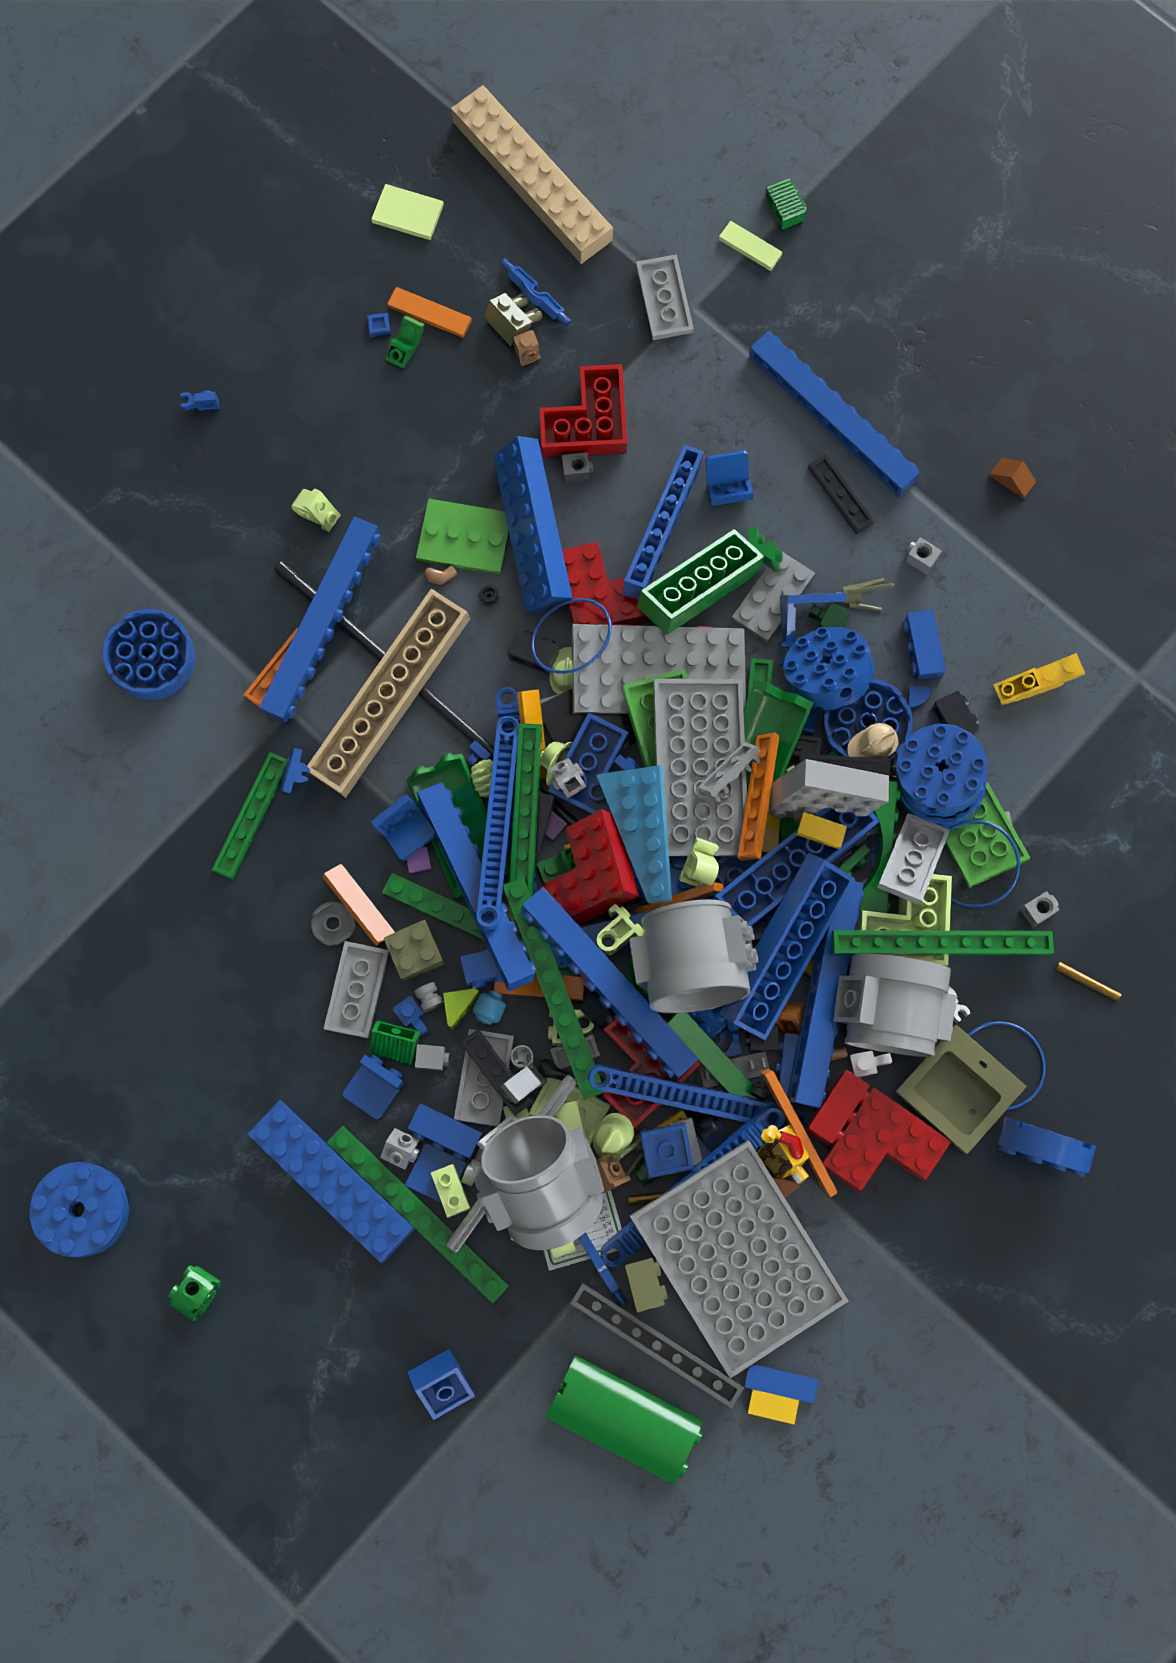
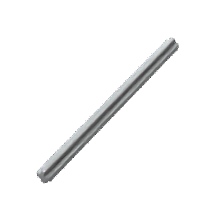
[446,1075,577,1252]

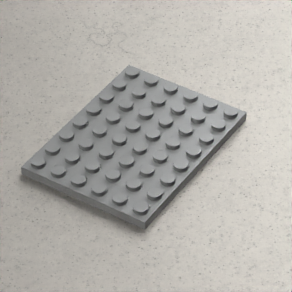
[630,1140,848,1378]

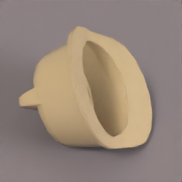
[848,723,898,758]

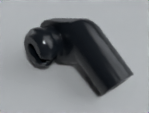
[539,1059,570,1081]

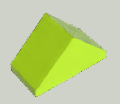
[443,988,480,1030]

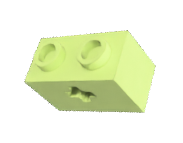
[431,1164,471,1218]

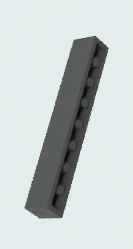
[570,1283,744,1409]

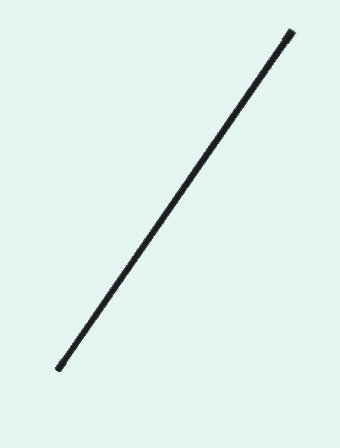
[274,561,579,826]

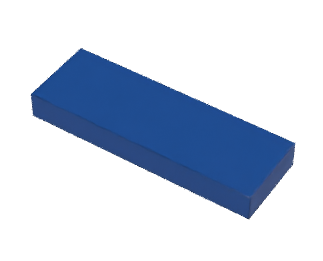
[744,1364,819,1404]

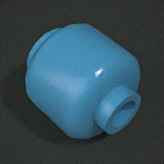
[473,990,506,1026]

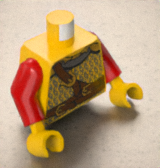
[756,1124,809,1184]

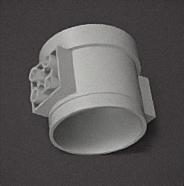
[630,900,758,1013]
[833,954,957,1057]
[474,1115,604,1250]

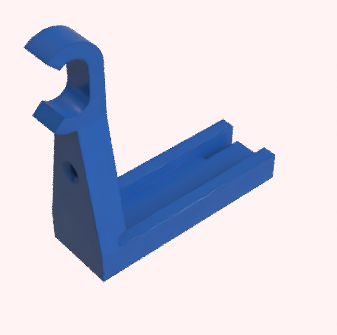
[778,592,846,665]

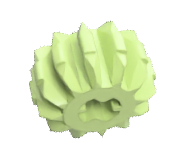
[471,759,493,798]

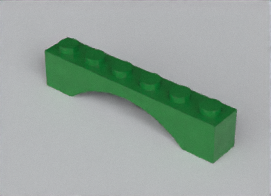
[858,781,900,913]

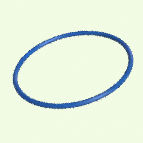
[531,598,612,674]
[933,820,1020,908]
[968,1021,1046,1111]

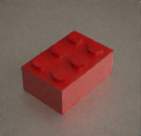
[805,1070,870,1147]

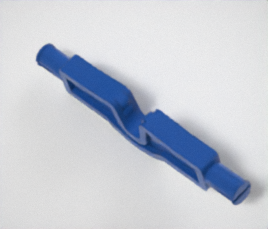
[500,258,572,327]
[578,1232,628,1307]

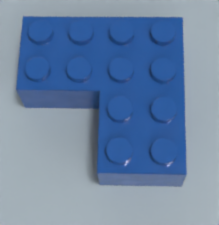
[548,713,629,815]

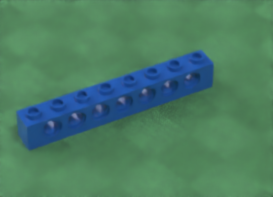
[622,445,704,600]

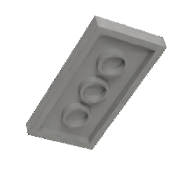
[636,254,694,340]
[731,552,815,643]
[877,813,950,905]
[324,941,389,1039]
[454,1029,514,1127]

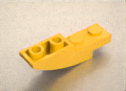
[993,653,1085,705]

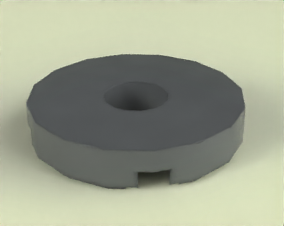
[311,902,356,946]

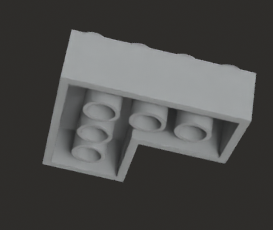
[768,759,889,822]

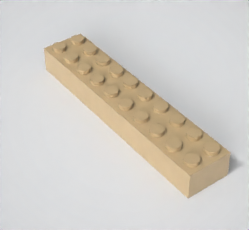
[451,85,613,264]
[307,589,470,798]

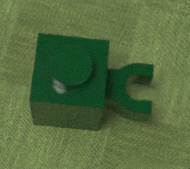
[808,602,851,628]

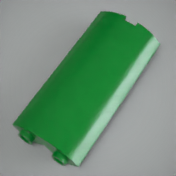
[743,680,813,794]
[406,753,510,899]
[545,1355,703,1484]

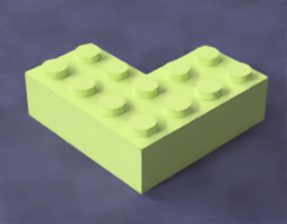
[855,874,952,966]

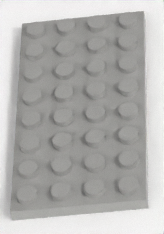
[571,624,746,714]
[653,679,747,857]

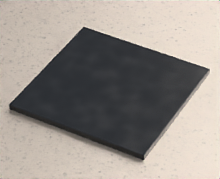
[541,689,637,749]

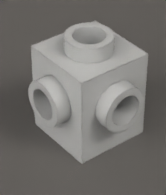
[549,758,586,798]
[380,1128,420,1169]

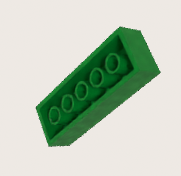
[637,529,764,635]

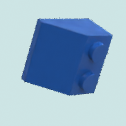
[408,1349,475,1420]

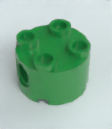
[168,1265,221,1321]

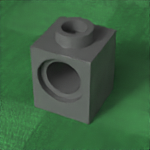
[562,452,594,483]

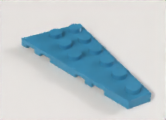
[597,765,672,904]

